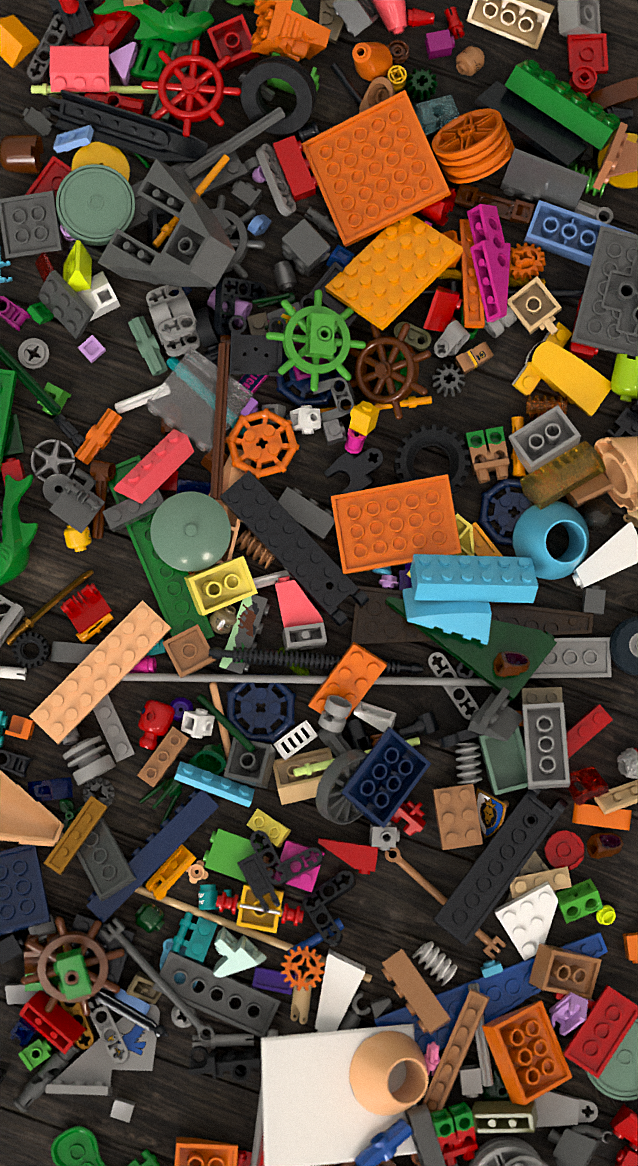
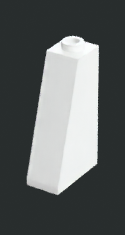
[572,522,638,589]
[315,949,366,1032]

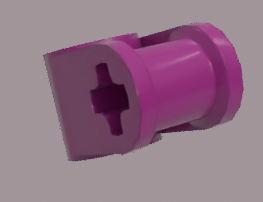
[0,296,31,331]

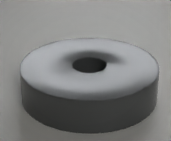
[43,473,72,504]

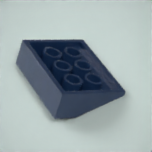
[340,727,431,828]

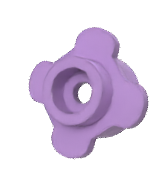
[379,575,399,590]

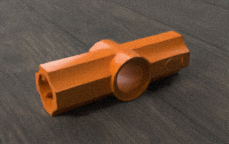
[74,408,123,466]

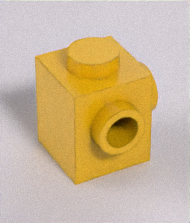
[349,401,380,436]

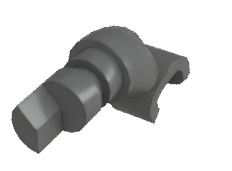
[338,990,372,1031]

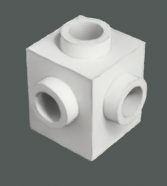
[290,405,322,434]
[180,708,215,739]

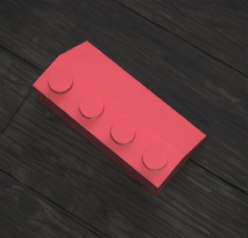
[114,429,194,504]

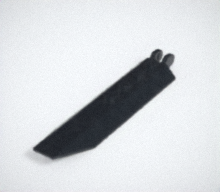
[46,90,208,162]

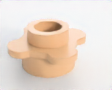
[186,860,208,883]

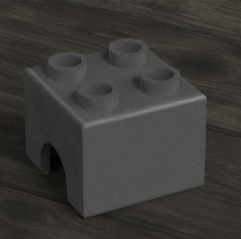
[281,219,330,277]

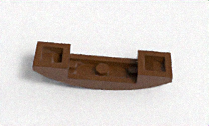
[589,77,638,110]
[454,184,535,224]

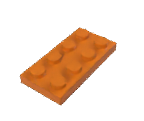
[308,642,387,720]

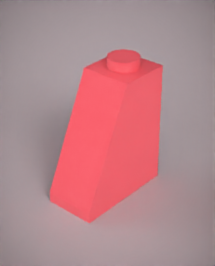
[275,575,323,628]

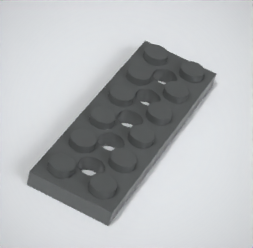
[153,950,281,1038]

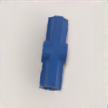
[354,1118,413,1166]

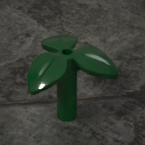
[59,798,84,832]

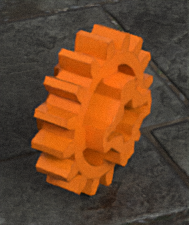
[509,243,546,281]
[280,946,325,991]

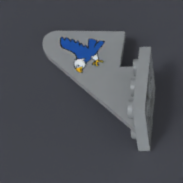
[46,1004,160,1096]

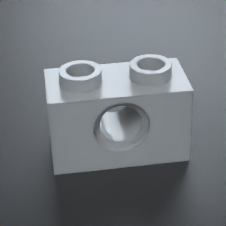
[282,622,327,652]

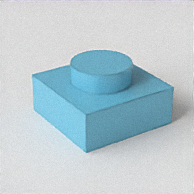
[480,960,503,978]

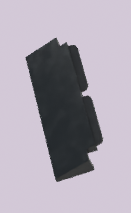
[474,80,588,169]

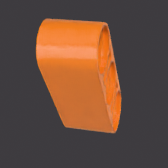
[572,803,632,830]

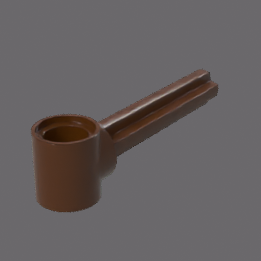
[90,460,116,539]

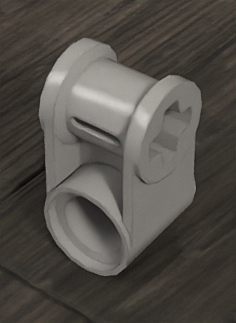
[434,320,470,358]

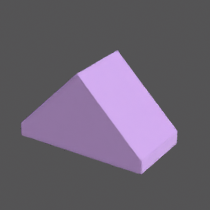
[109,42,138,86]

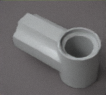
[574,200,613,224]

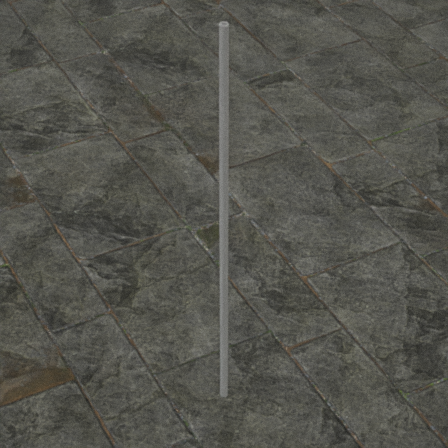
[71,672,490,686]

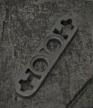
[27,13,68,84]

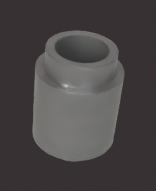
[274,261,297,292]

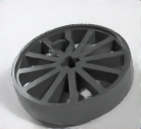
[316,749,368,825]

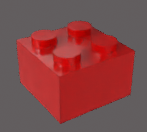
[207,14,259,71]

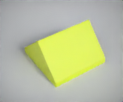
[63,240,92,292]

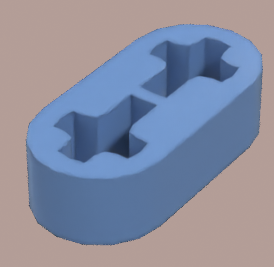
[247,214,271,236]
[114,989,151,1015]

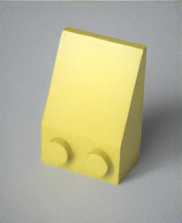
[184,556,258,616]

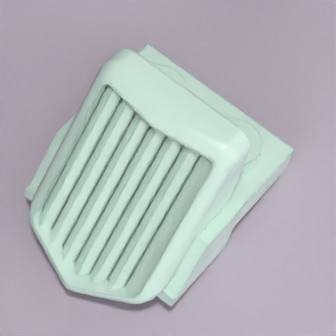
[213,927,267,977]

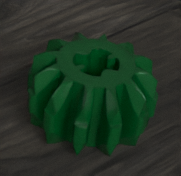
[405,67,438,102]

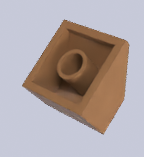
[563,468,614,509]

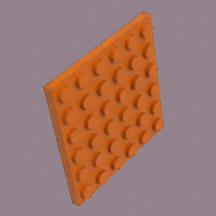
[301,90,451,247]

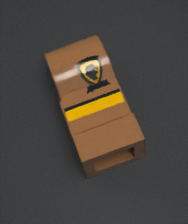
[454,342,494,374]

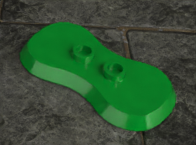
[51,1126,105,1166]

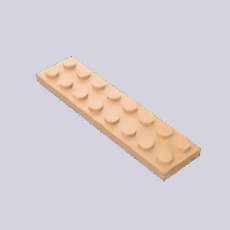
[30,600,172,744]

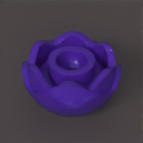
[170,697,193,722]

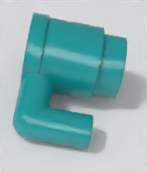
[199,884,232,910]

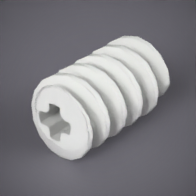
[412,941,458,986]

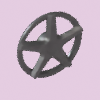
[31,439,75,482]

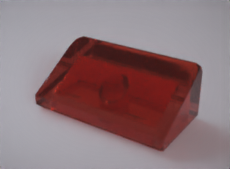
[35,252,54,282]

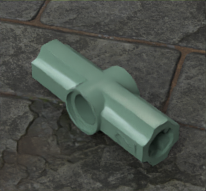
[128,316,168,376]

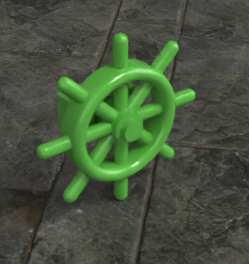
[266,289,366,392]

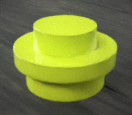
[596,905,616,925]

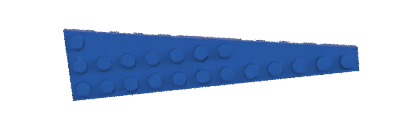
[374,932,608,1055]

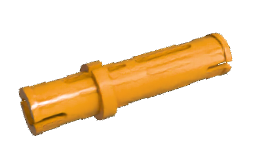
[511,416,526,477]

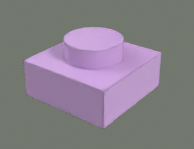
[78,335,106,363]

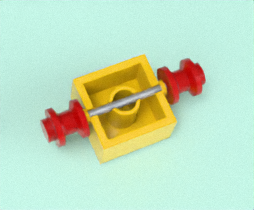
[216,883,304,933]

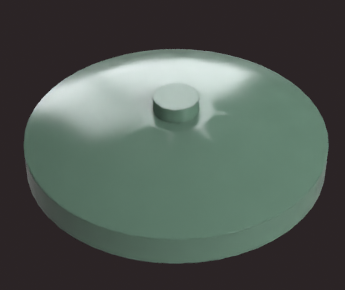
[150,492,231,572]

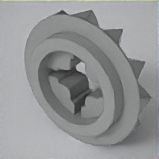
[18,338,50,370]

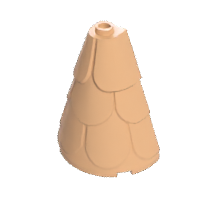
[0,770,64,847]

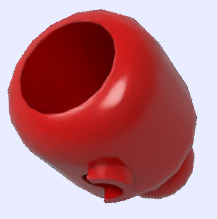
[138,699,175,750]

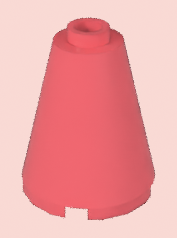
[371,0,407,35]

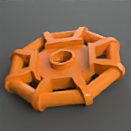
[225,408,299,480]

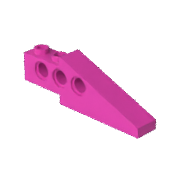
[467,204,511,322]

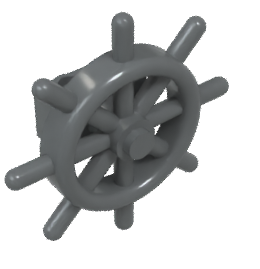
[206,194,265,290]

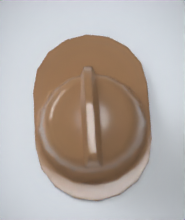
[359,77,395,113]

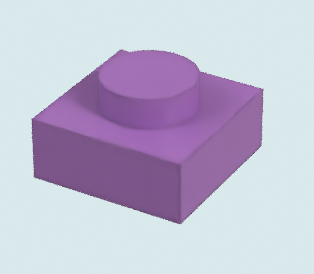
[240,398,259,416]

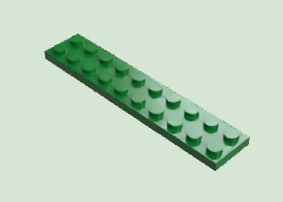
[108,455,215,640]

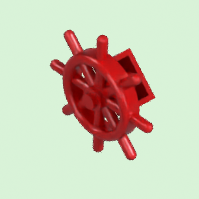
[141,39,241,138]

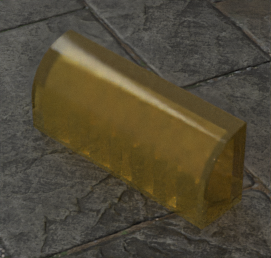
[520,441,606,510]

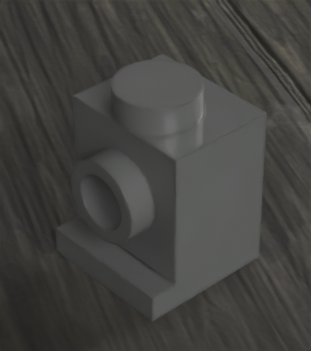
[231,181,262,210]

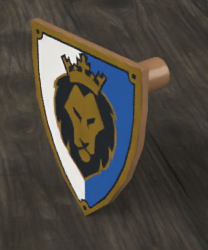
[476,788,509,838]

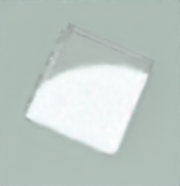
[146,347,253,453]

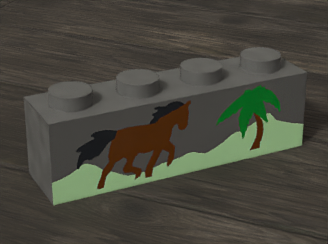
[219,594,271,675]

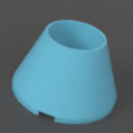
[512,501,589,580]

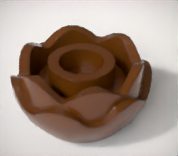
[386,40,409,64]

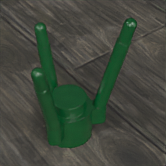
[252,292,296,330]
[139,776,183,825]

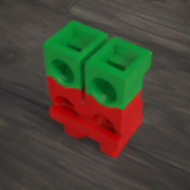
[430,1102,478,1166]

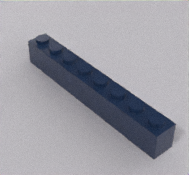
[86,789,219,923]

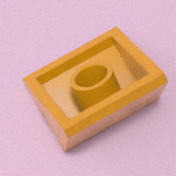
[0,15,40,68]

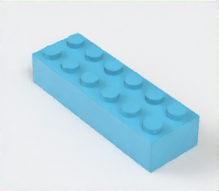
[410,554,538,603]

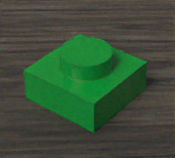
[26,302,54,325]

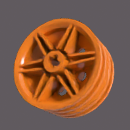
[432,108,514,184]

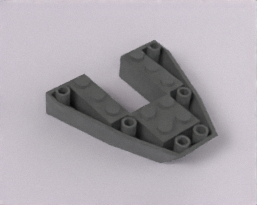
[98,159,236,287]

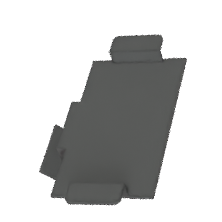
[22,107,52,136]

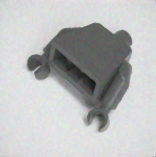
[547,1125,612,1166]

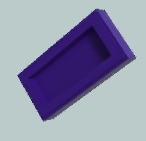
[252,966,295,995]

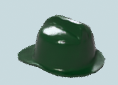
[188,743,226,775]

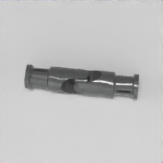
[13,1043,81,1113]

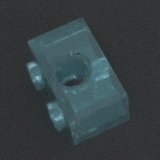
[414,95,460,133]

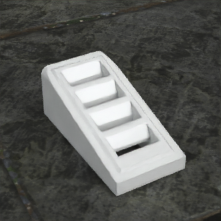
[353,701,397,732]
[273,720,318,760]

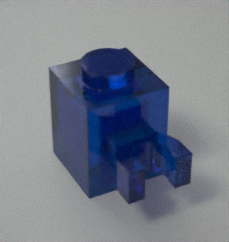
[10,1017,37,1047]

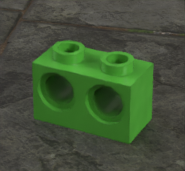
[555,879,603,924]

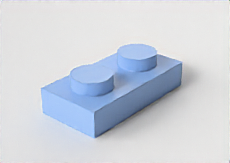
[53,125,94,153]

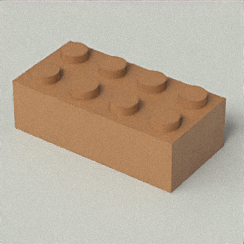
[382,949,450,1035]

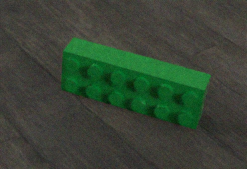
[504,60,621,150]

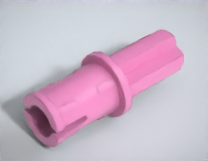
[424,1042,440,1076]

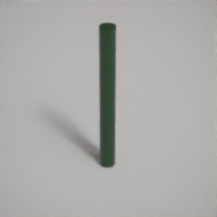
[196,694,256,752]

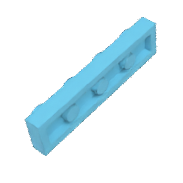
[174,761,255,807]

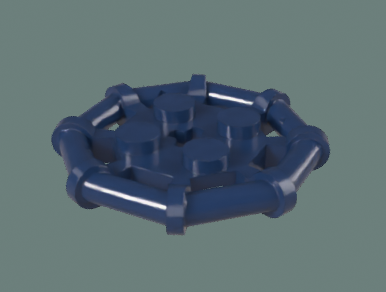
[276,352,344,408]
[478,478,547,546]
[226,672,297,744]

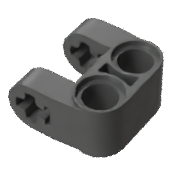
[313,376,357,423]

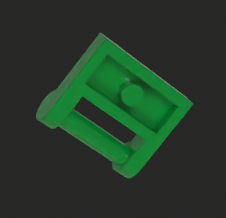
[130,40,174,81]

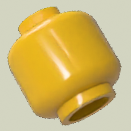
[64,524,92,552]

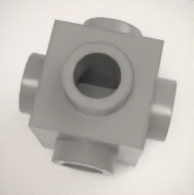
[369,821,400,850]

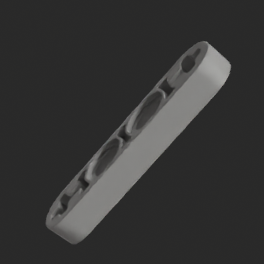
[256,144,296,217]
[428,652,479,720]
[87,998,129,1064]

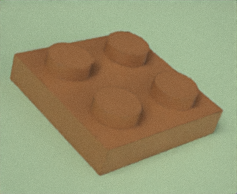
[162,624,216,678]

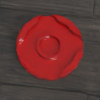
[544,830,585,870]

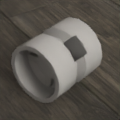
[484,305,517,338]
[318,695,352,733]

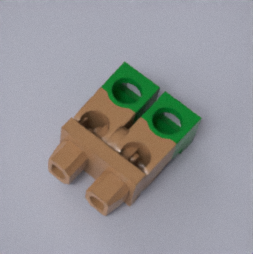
[464,426,510,484]

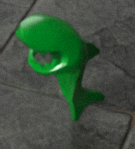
[93,0,214,44]
[0,474,38,586]

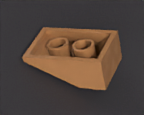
[529,943,602,999]

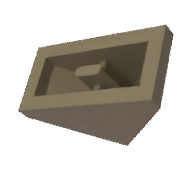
[126,971,162,1004]

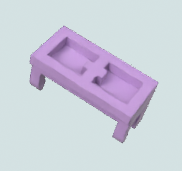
[549,992,588,1036]

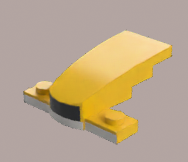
[511,322,611,416]

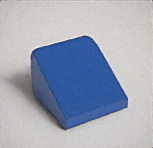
[327,245,355,268]

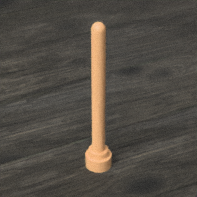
[209,682,231,760]

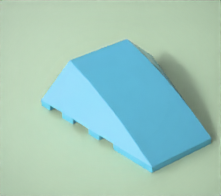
[403,588,492,645]

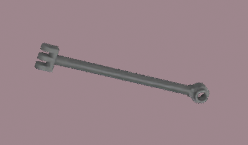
[100,917,214,1042]

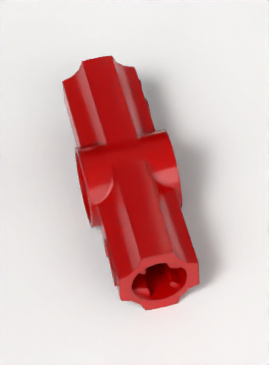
[84,92,144,115]

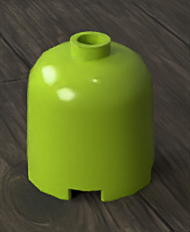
[611,354,638,402]

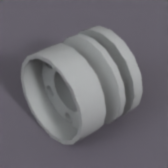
[62,736,116,786]

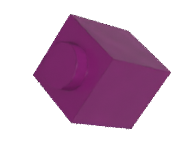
[425,29,455,60]

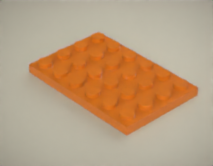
[331,474,462,574]

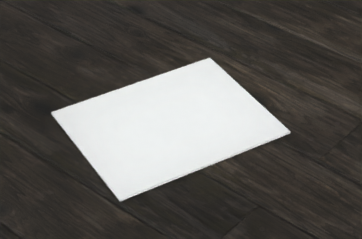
[261,1024,417,1166]

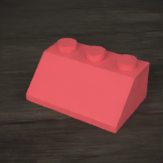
[50,46,111,92]

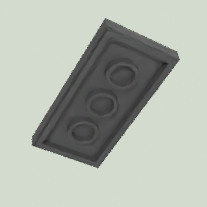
[76,816,136,902]

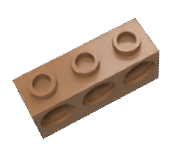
[137,726,191,788]

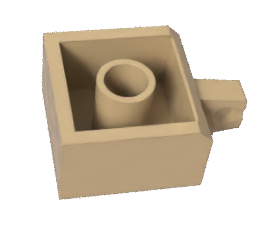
[507,276,562,335]

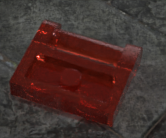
[565,766,609,806]

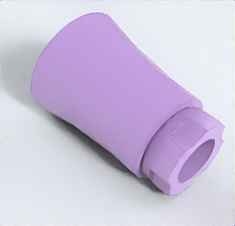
[207,289,252,327]

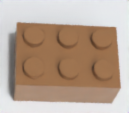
[432,783,483,850]

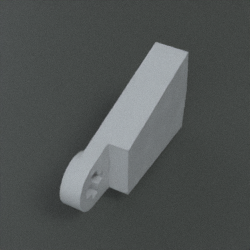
[535,1090,598,1127]

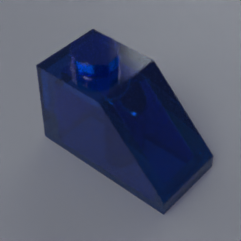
[28,777,73,802]

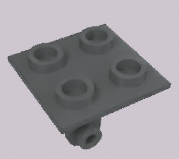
[49,479,105,534]

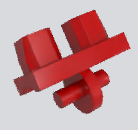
[391,800,427,836]

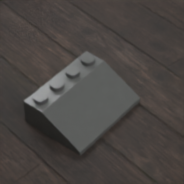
[500,148,589,212]

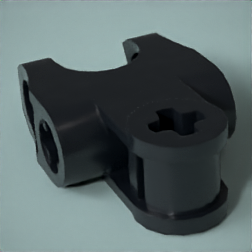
[324,448,383,494]

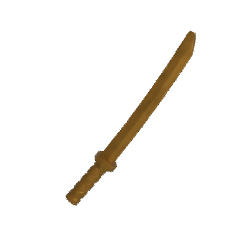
[5,570,94,646]

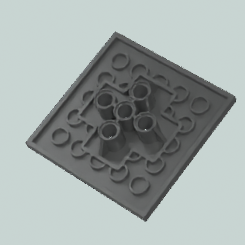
[571,226,638,358]

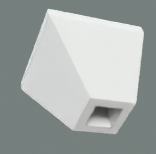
[76,271,120,322]

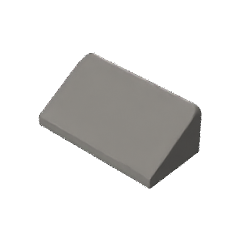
[5,983,48,1004]

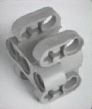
[146,285,201,357]

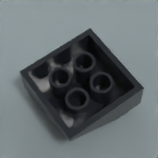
[71,912,137,991]

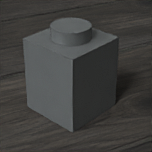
[581,585,606,615]

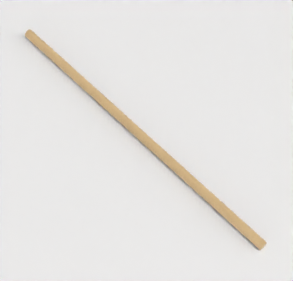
[135,886,372,983]

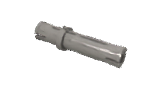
[193,1032,254,1049]

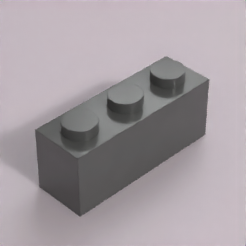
[278,487,335,541]
[102,489,164,532]

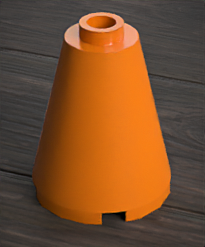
[352,42,393,82]

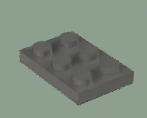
[37,270,94,339]

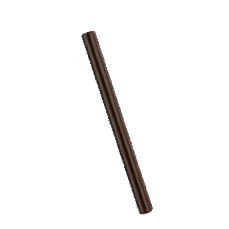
[210,342,230,500]

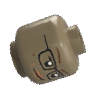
[209,605,237,634]

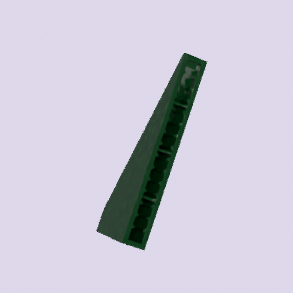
[385,596,557,701]

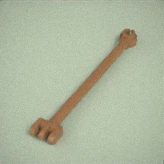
[384,847,506,960]

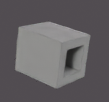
[459,1064,483,1098]

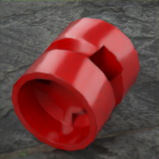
[569,65,597,98]

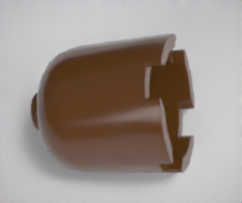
[0,135,44,174]

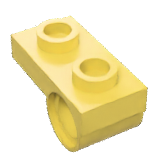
[247,808,291,848]

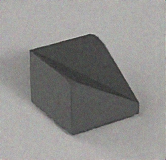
[370,995,393,1019]

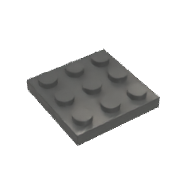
[0,191,64,259]

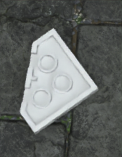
[494,881,558,961]

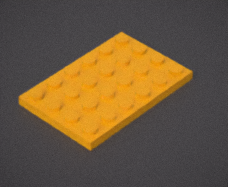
[325,214,463,331]

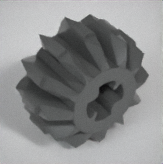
[432,364,465,397]

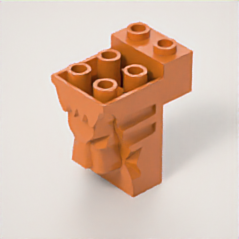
[251,0,331,62]

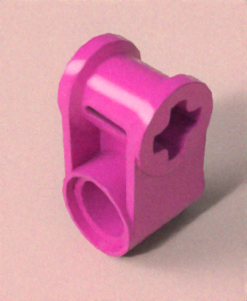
[345,424,367,454]

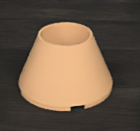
[593,437,638,512]
[349,1031,428,1116]

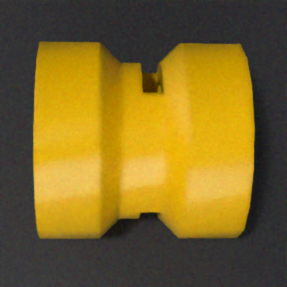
[387,65,407,91]

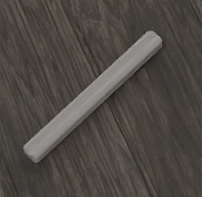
[468,983,494,1086]

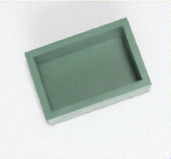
[478,726,528,795]

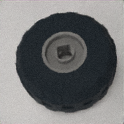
[609,616,638,676]

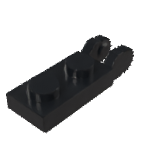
[237,854,281,913]

